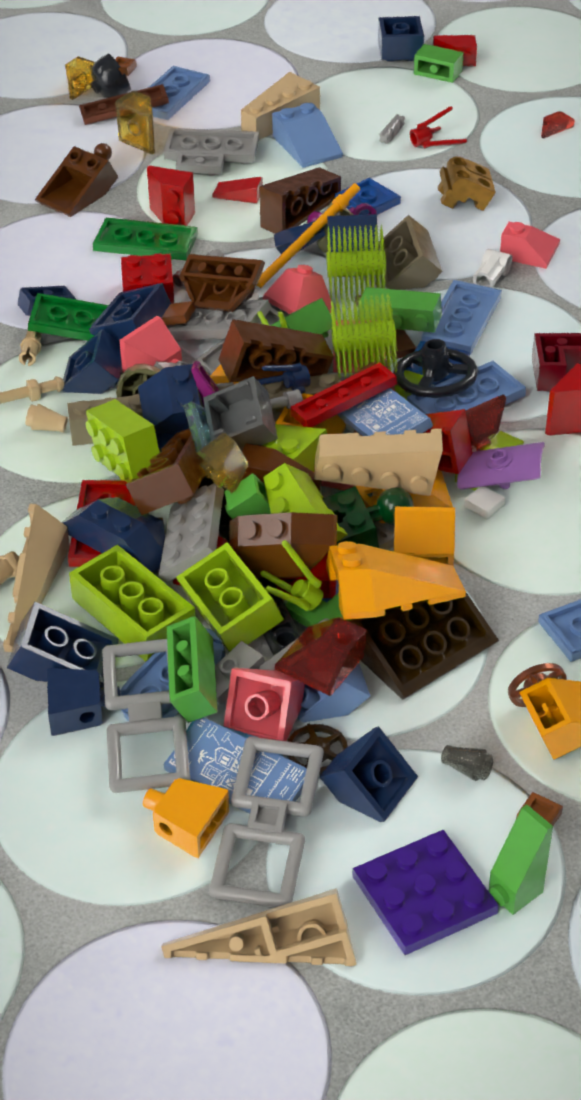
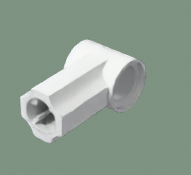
[473,249,512,288]

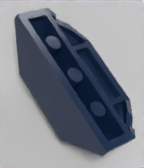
[62,497,165,574]

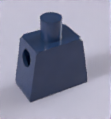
[47,668,120,736]

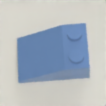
[272,103,343,168]

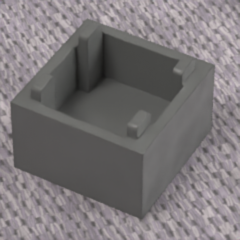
[203,376,278,460]

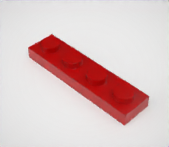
[290,362,397,427]

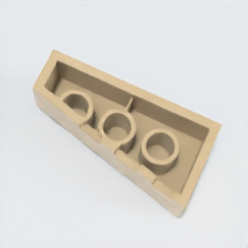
[241,72,320,140]
[314,429,443,496]

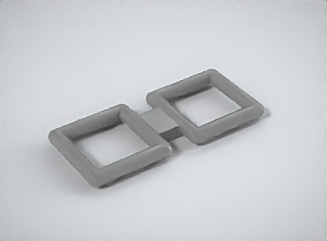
[102,639,190,793]
[209,737,324,908]

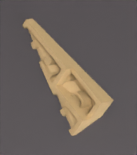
[3,504,70,652]
[161,888,357,966]

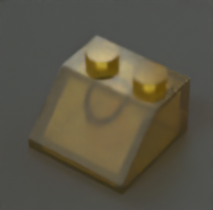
[116,90,155,155]

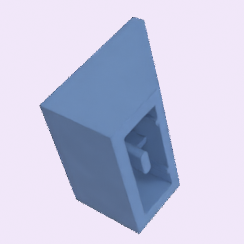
[287,636,370,723]

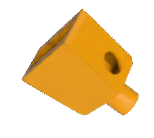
[143,778,229,858]

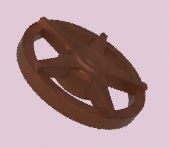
[508,663,567,707]

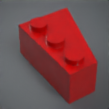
[423,409,473,474]

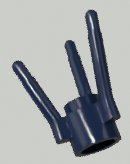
[257,363,311,394]

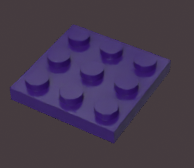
[352,829,499,955]

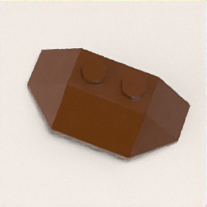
[179,254,265,312]
[229,512,337,579]

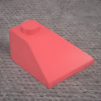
[500,221,560,269]
[263,265,332,314]
[120,316,182,374]
[223,668,306,741]

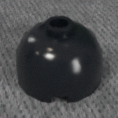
[90,54,131,98]

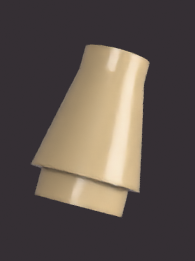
[25,404,68,433]

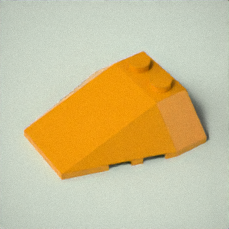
[326,541,466,620]

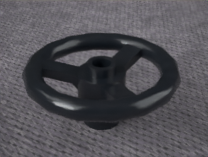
[393,339,479,398]

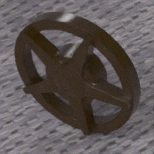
[287,723,348,775]

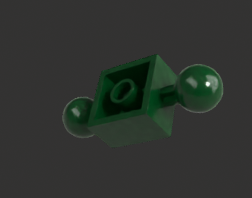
[322,486,414,548]

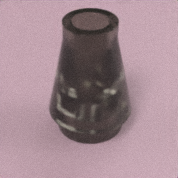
[441,745,493,781]

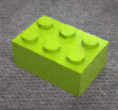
[86,399,160,483]
[176,543,284,652]

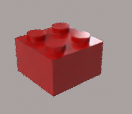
[121,253,175,304]

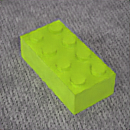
[69,544,195,662]

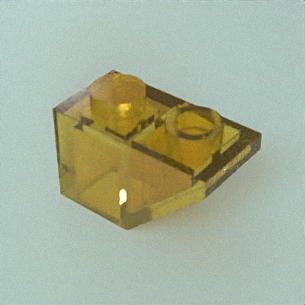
[65,56,95,100]
[196,433,249,494]

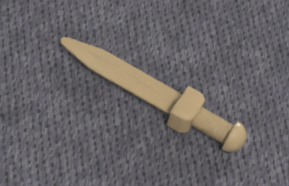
[0,376,65,404]

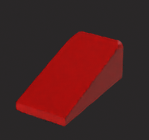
[212,177,263,203]

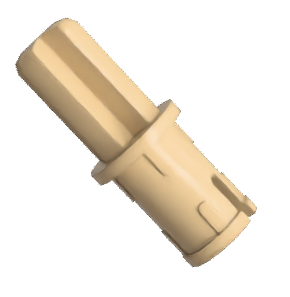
[19,331,42,366]

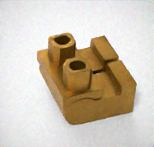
[437,156,496,211]

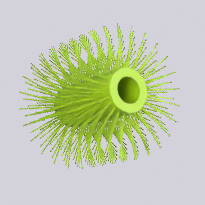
[326,224,386,303]
[331,293,398,379]

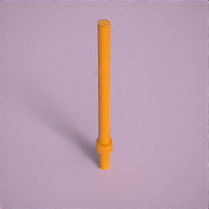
[257,183,361,288]

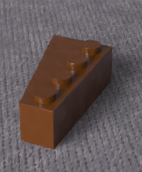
[260,167,341,234]
[218,319,334,382]
[126,424,216,515]

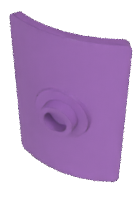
[457,442,545,490]

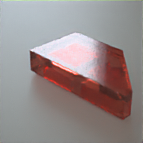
[541,111,575,139]

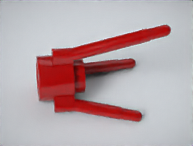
[409,106,467,148]

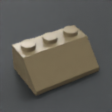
[379,214,443,290]

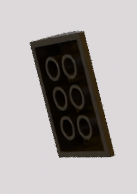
[340,593,499,700]

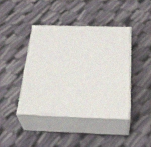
[464,487,505,519]

